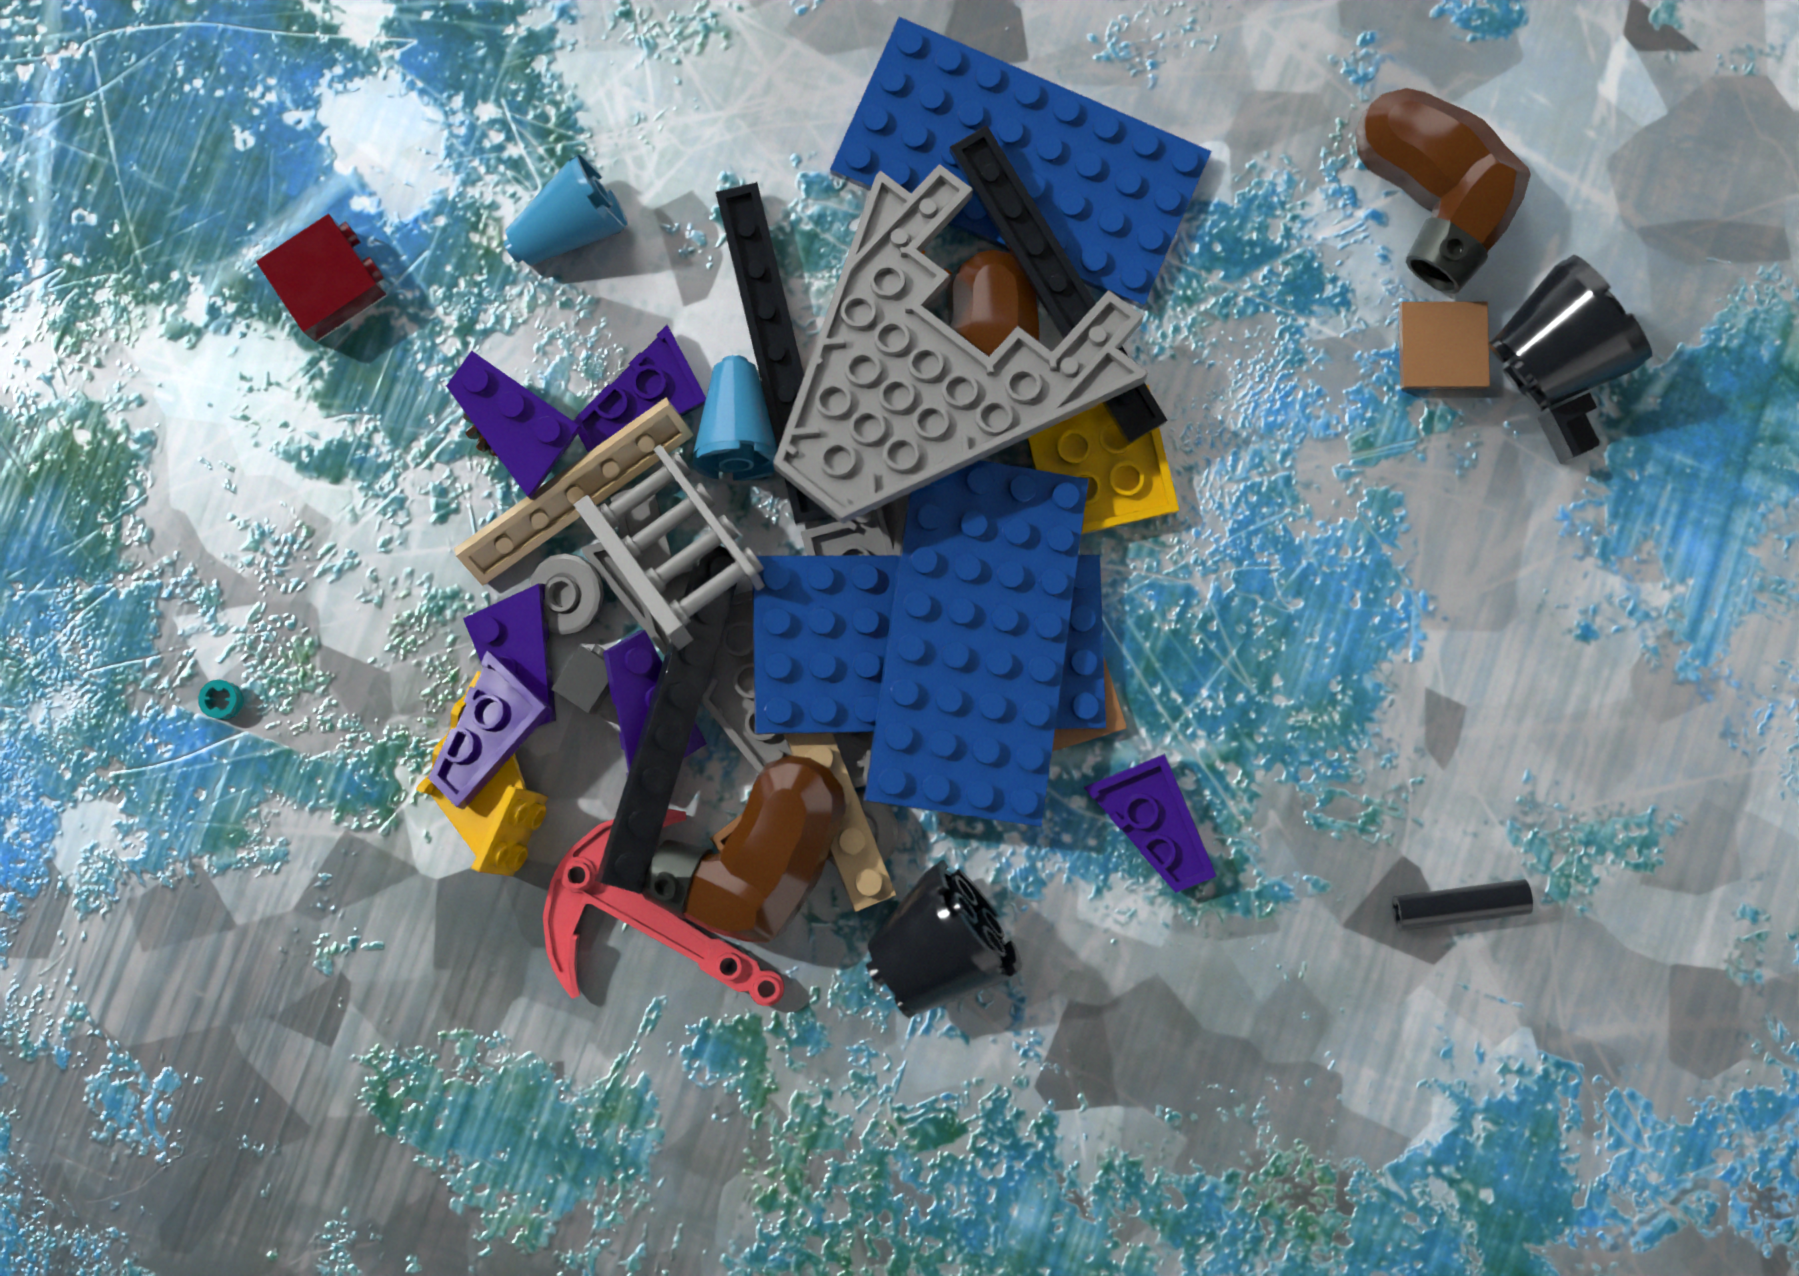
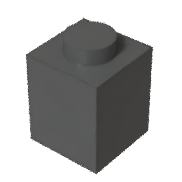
[551,644,610,715]

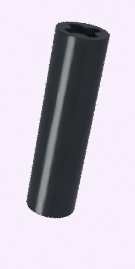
[1392,879,1533,931]

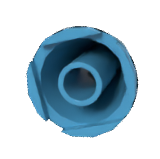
[504,154,628,266]
[692,355,778,481]

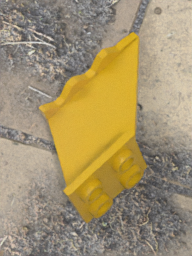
[416,671,549,877]

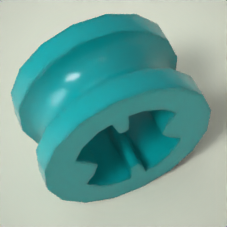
[198,679,244,720]

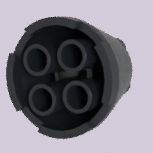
[1488,254,1653,412]
[866,860,1022,1018]

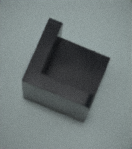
[1537,392,1600,464]

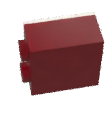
[255,213,388,343]

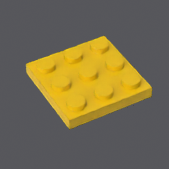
[1027,385,1179,535]

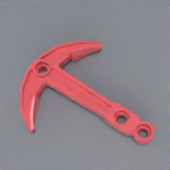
[543,809,784,1006]

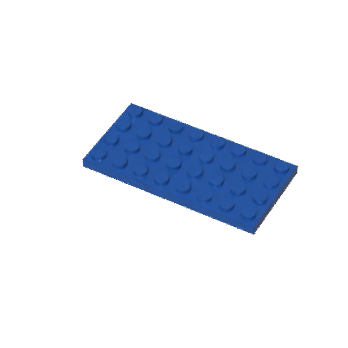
[830,16,1212,309]
[864,460,1089,827]
[752,555,1106,734]

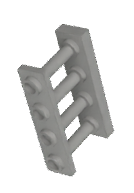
[573,444,765,650]

